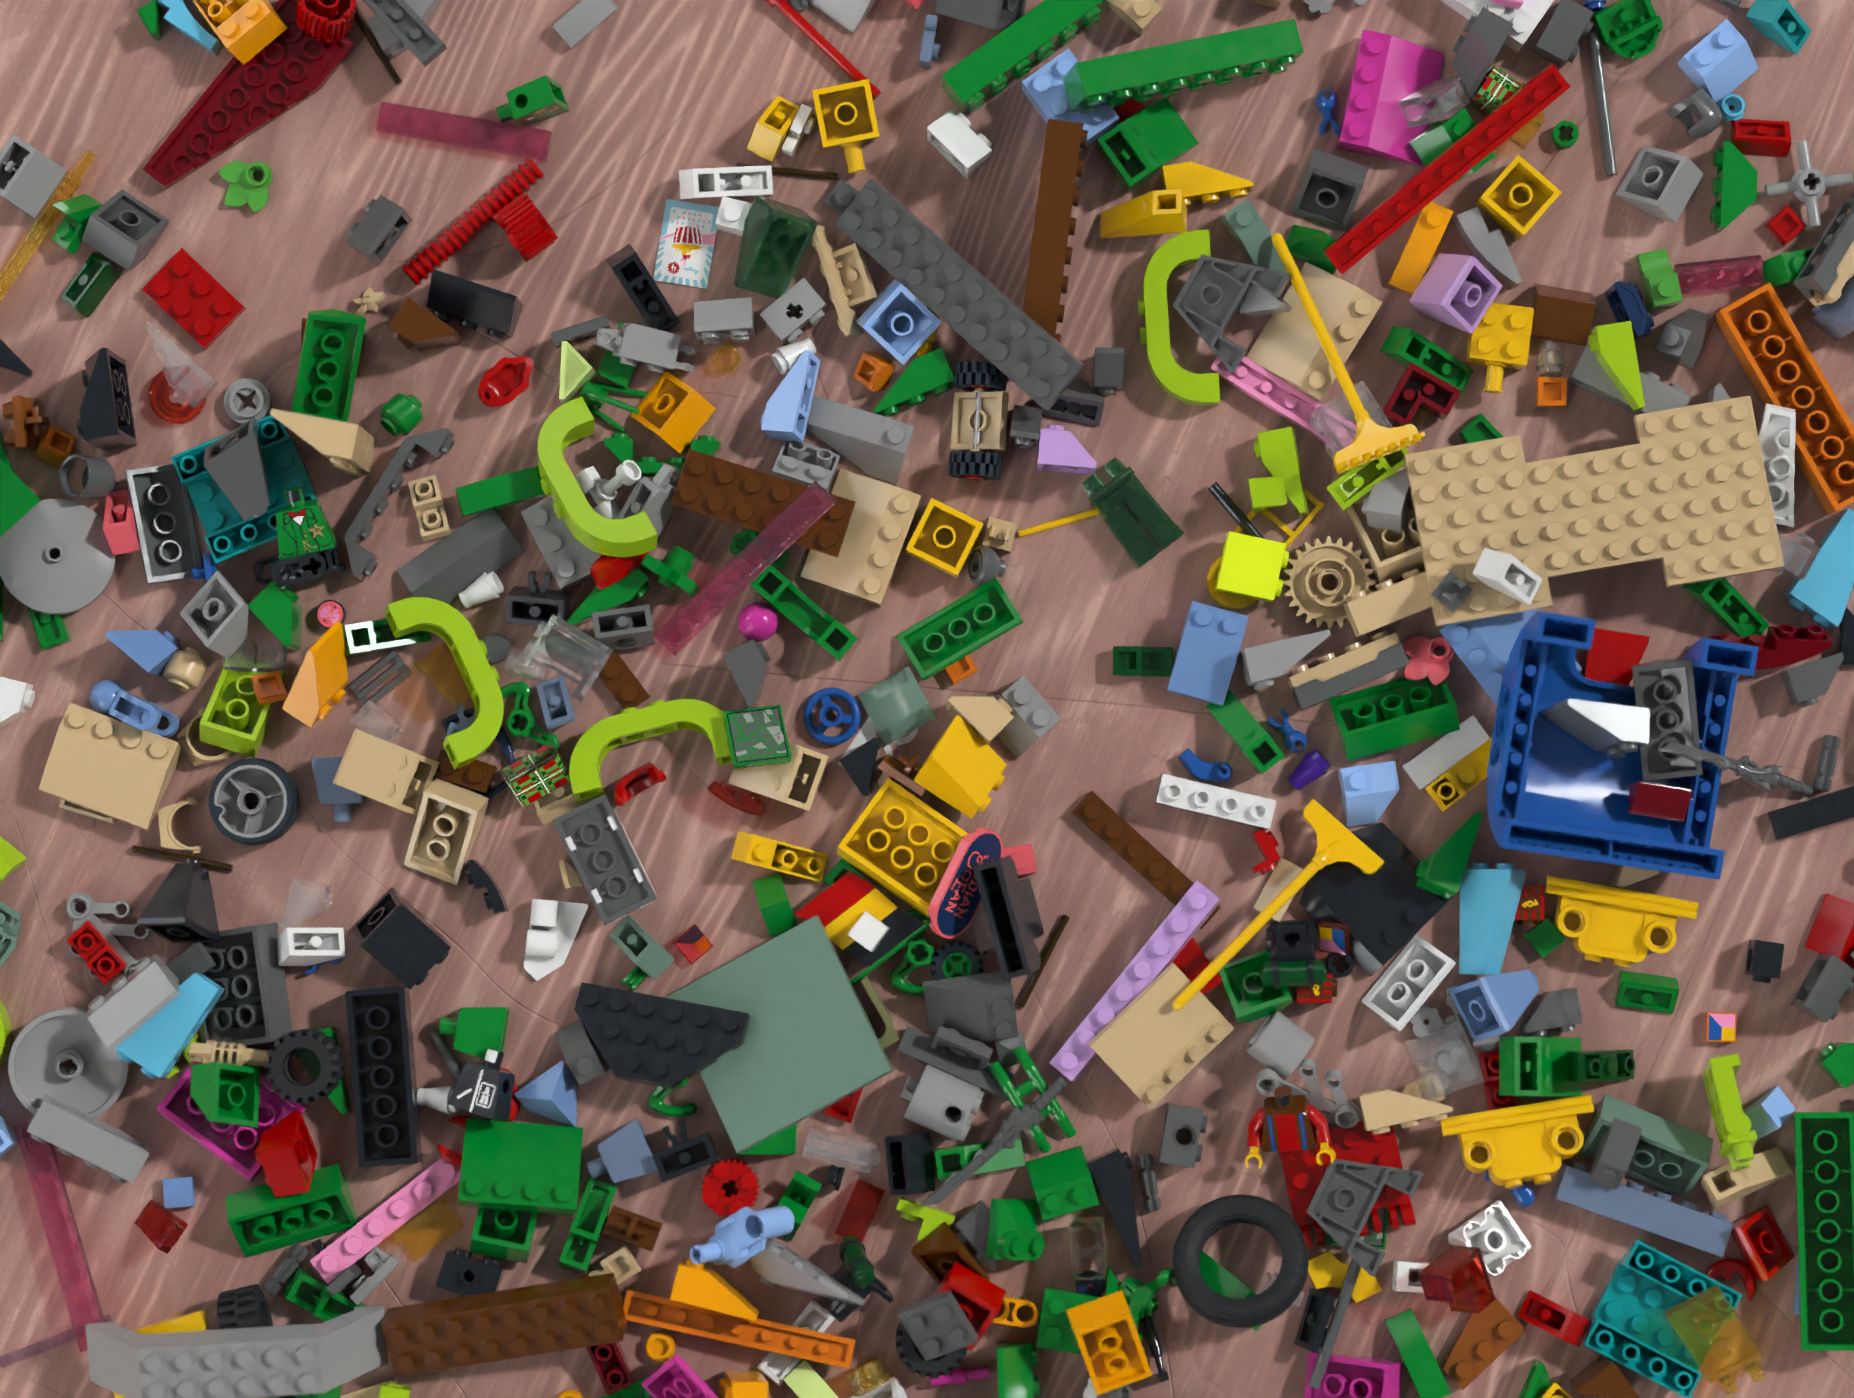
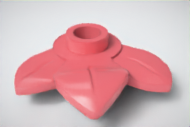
[1401,636,1454,686]

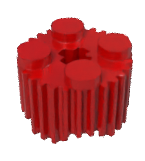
[296,0,357,43]
[493,193,558,262]
[701,1157,761,1218]

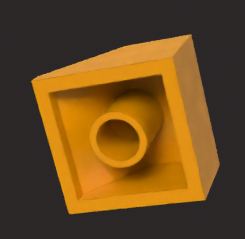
[630,371,716,454]

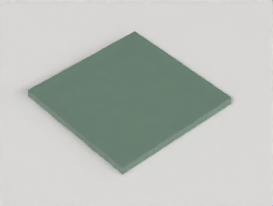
[665,915,893,1154]

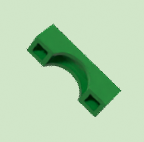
[750,563,858,663]

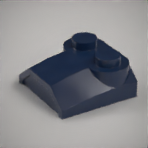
[1604,281,1654,342]

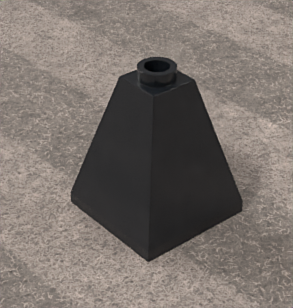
[137,858,220,943]

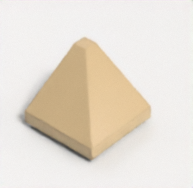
[559,860,584,889]

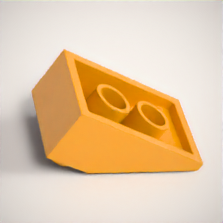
[282,621,348,728]
[670,1256,760,1322]
[1066,1290,1153,1396]

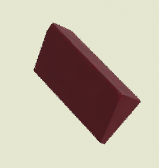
[1628,782,1692,822]

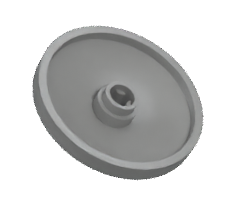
[0,499,116,615]
[8,1007,129,1118]

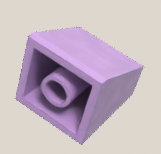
[1409,253,1503,334]

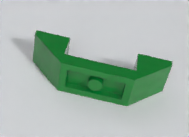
[604,433,721,477]

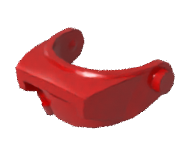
[613,762,667,807]

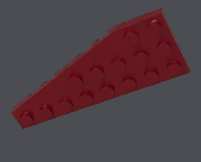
[143,0,356,189]

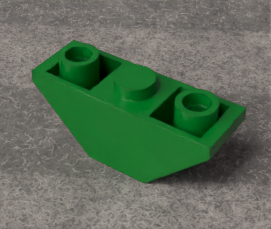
[1710,141,1758,232]

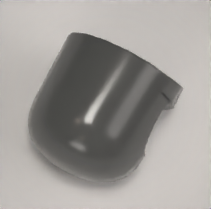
[1666,87,1722,139]
[59,454,116,499]

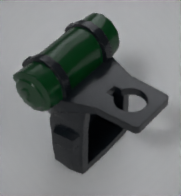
[1259,920,1328,989]
[821,1235,894,1323]

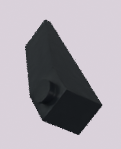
[1087,1147,1142,1271]

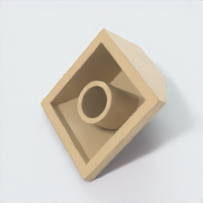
[944,696,1014,744]

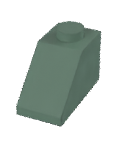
[609,914,675,981]

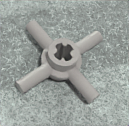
[1764,141,1853,228]

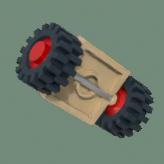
[948,361,1009,481]

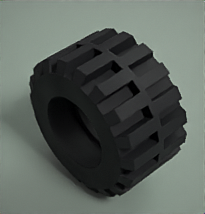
[265,1029,345,1104]
[217,1284,273,1330]
[895,1321,967,1378]

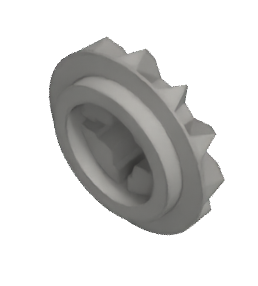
[224,378,271,424]

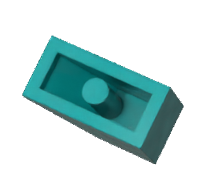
[1746,0,1812,55]

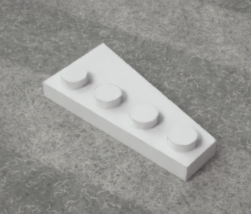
[1758,404,1796,527]

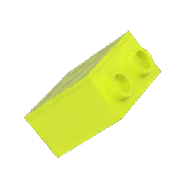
[1215,531,1289,603]

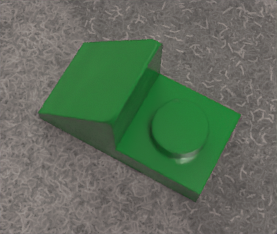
[50,194,103,254]

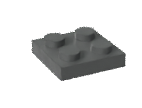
[897,1290,979,1361]

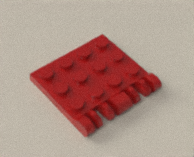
[1279,1121,1416,1248]

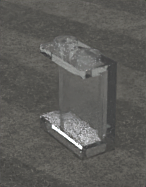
[522,614,613,702]

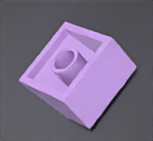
[1036,425,1097,475]

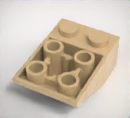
[333,728,440,816]
[728,742,829,812]

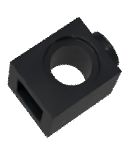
[1745,940,1784,983]

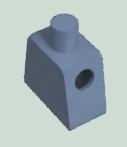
[312,757,366,822]
[587,1118,658,1183]

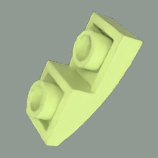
[783,1360,839,1398]

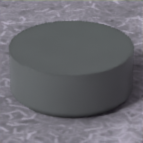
[483,633,511,663]

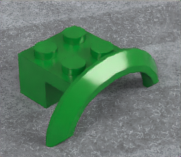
[1035,1266,1118,1355]

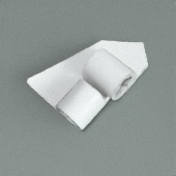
[524,899,588,981]

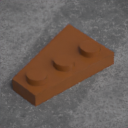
[1441,1286,1526,1390]

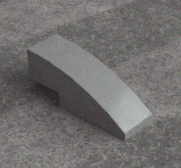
[1453,206,1522,289]

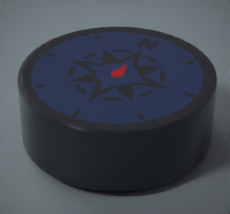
[1075,1270,1105,1297]

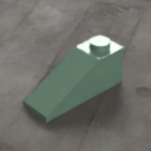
[1221,199,1290,279]

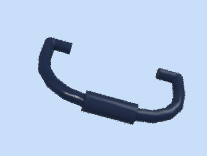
[442,708,515,798]

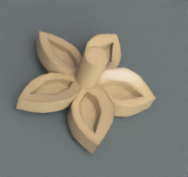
[353,287,386,316]

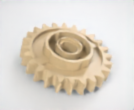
[1283,536,1376,630]

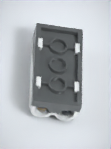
[552,794,657,925]

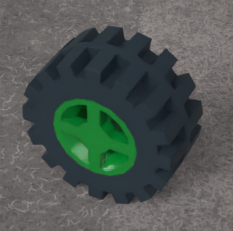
[931,941,983,980]

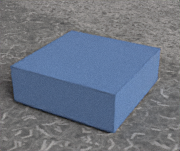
[163,1176,196,1208]

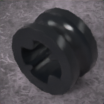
[1326,952,1354,977]
[825,1162,845,1191]

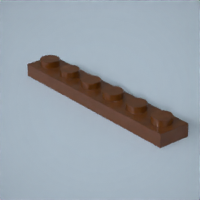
[1072,791,1221,929]

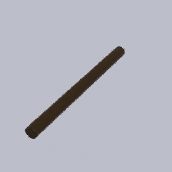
[354,10,402,85]
[737,163,837,180]
[132,845,233,872]
[1017,914,1070,1008]

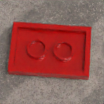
[142,248,246,350]

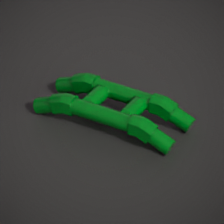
[989,1046,1076,1153]

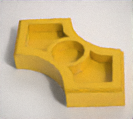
[1308,1250,1382,1303]

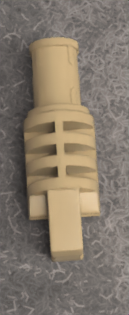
[188,1040,269,1069]

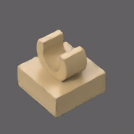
[982,517,1017,553]

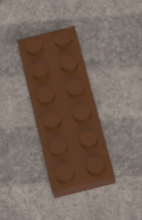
[671,449,856,558]

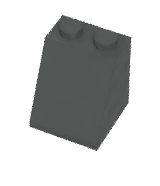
[935,0,1027,30]
[203,417,270,521]

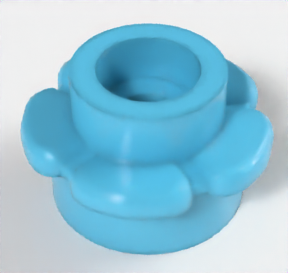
[1717,94,1746,121]

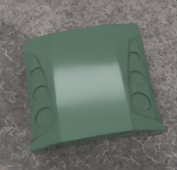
[858,667,936,746]

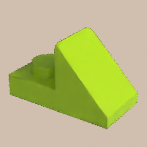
[1248,476,1287,513]
[896,1197,955,1241]

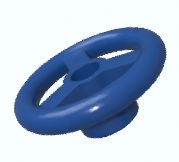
[803,688,861,745]

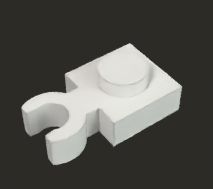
[781,104,816,157]

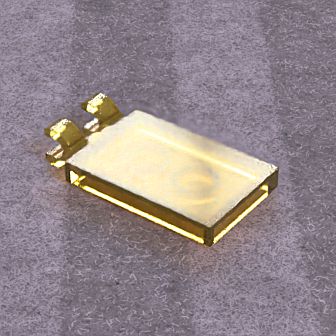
[1665,1284,1765,1395]

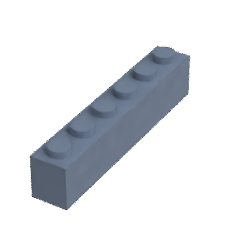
[1551,1161,1734,1257]

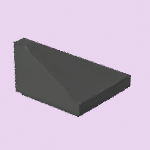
[994,1032,1028,1068]

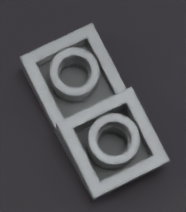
[553,0,618,48]

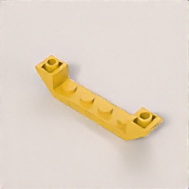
[1425,736,1492,812]

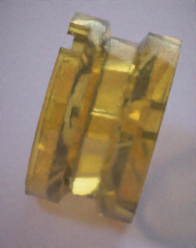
[844,1357,891,1397]

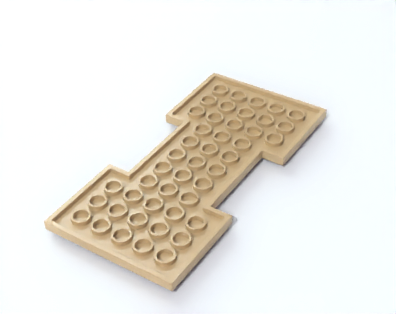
[1404,396,1784,627]

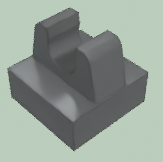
[1431,571,1473,614]

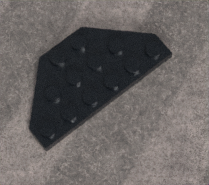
[574,982,750,1089]

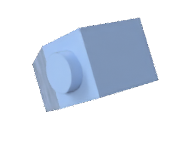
[760,350,821,442]

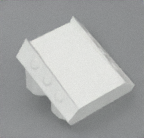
[1448,1200,1531,1283]

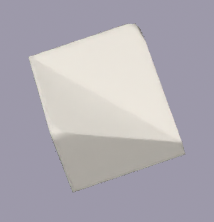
[847,911,890,952]

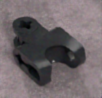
[254,540,347,586]

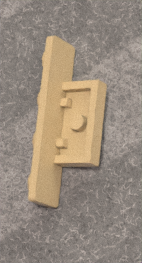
[810,225,878,337]

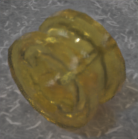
[714,345,741,373]

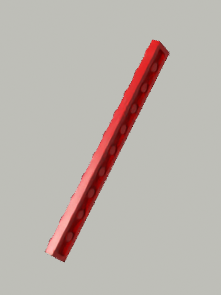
[1323,64,1571,274]

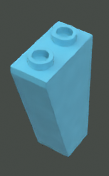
[1783,508,1854,629]
[1459,863,1526,975]
[115,973,225,1080]

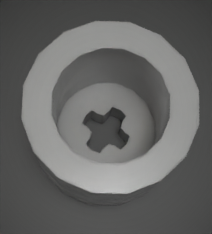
[1246,1011,1315,1080]

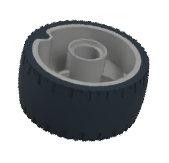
[209,758,300,845]

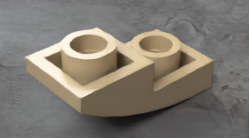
[408,474,451,542]

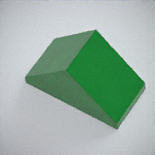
[753,872,798,937]

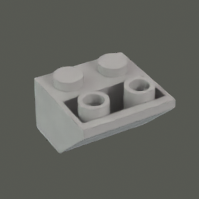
[0,134,68,219]
[694,297,755,345]
[771,441,841,493]

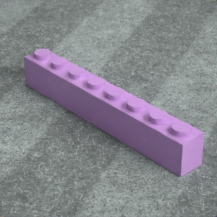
[1049,880,1222,1082]

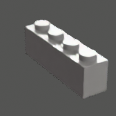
[1567,346,1691,415]
[27,1094,151,1183]

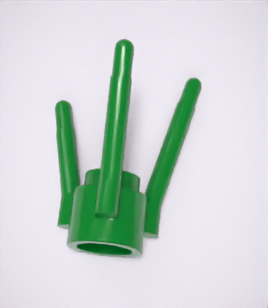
[580,381,647,433]

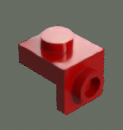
[1251,828,1281,875]

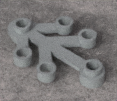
[66,893,151,979]
[1256,1059,1361,1128]

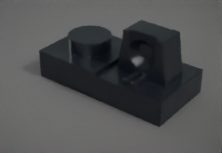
[1294,1288,1336,1353]

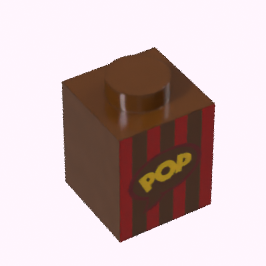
[1514,885,1544,926]
[1294,973,1337,1003]

